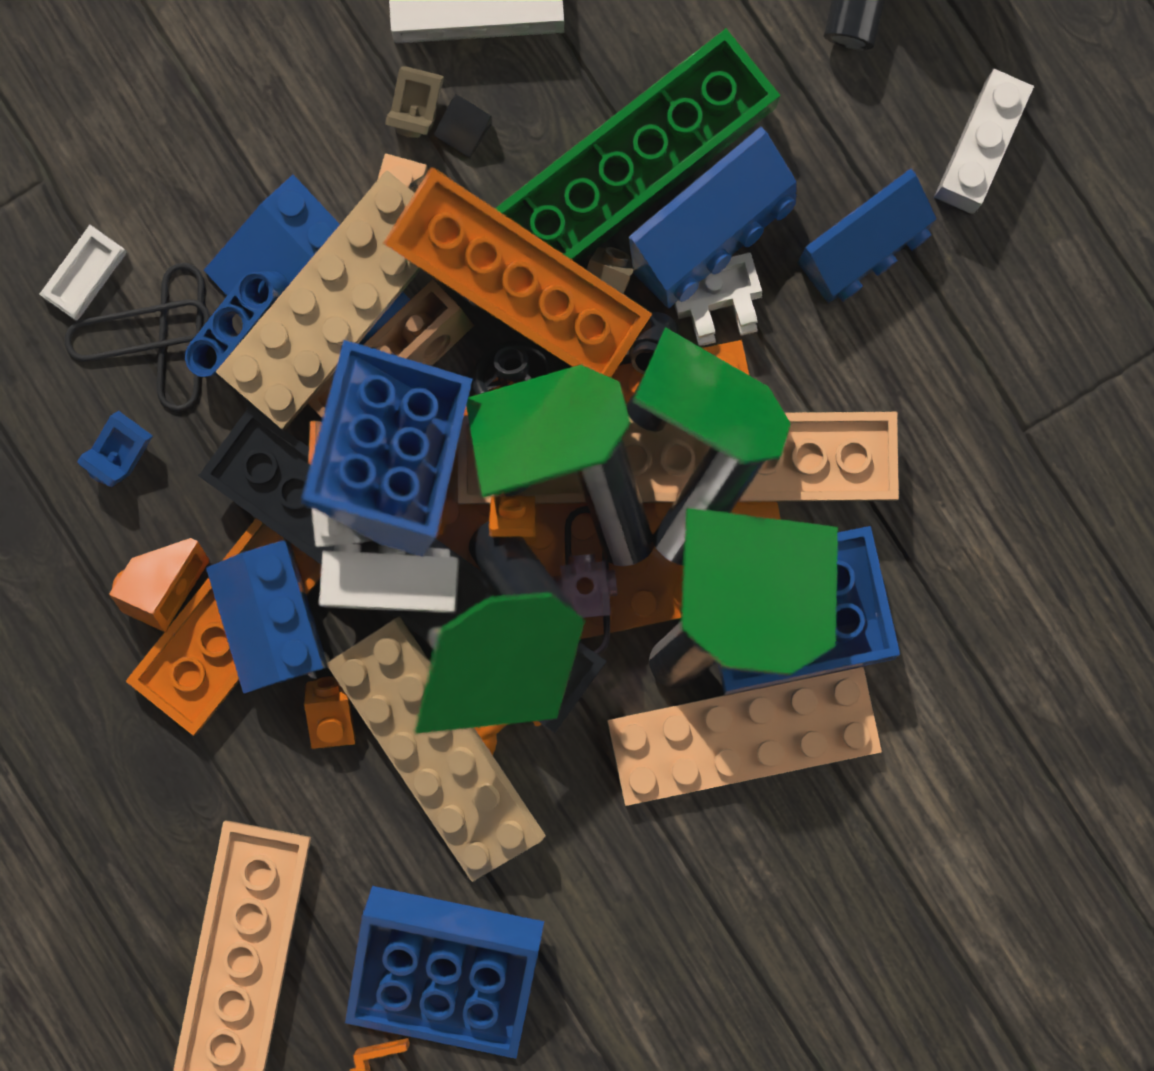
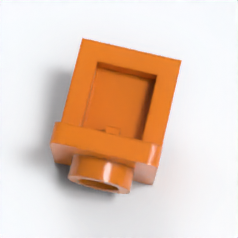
[304,676,356,749]

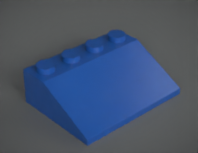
[204,175,410,345]
[301,340,472,557]
[717,526,900,695]
[345,886,544,1059]

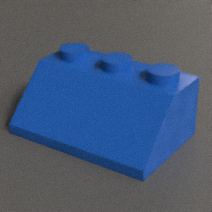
[797,168,937,304]
[206,540,328,694]

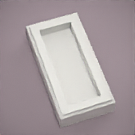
[40,225,127,321]

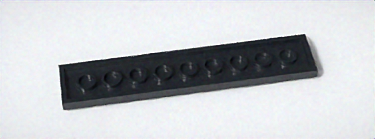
[198,405,607,733]

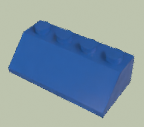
[629,127,797,309]

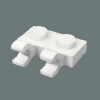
[674,252,762,347]

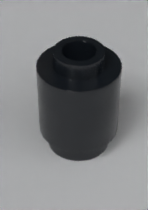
[629,312,679,374]

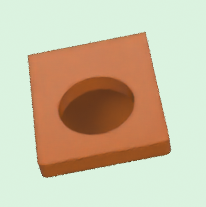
[489,496,536,544]
[350,1038,410,1071]

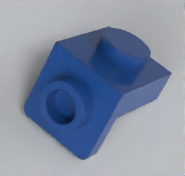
[77,411,153,487]

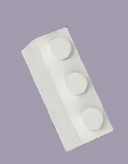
[934,69,1034,214]
[319,544,460,614]

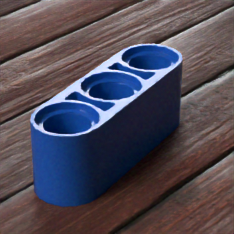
[185,271,289,377]

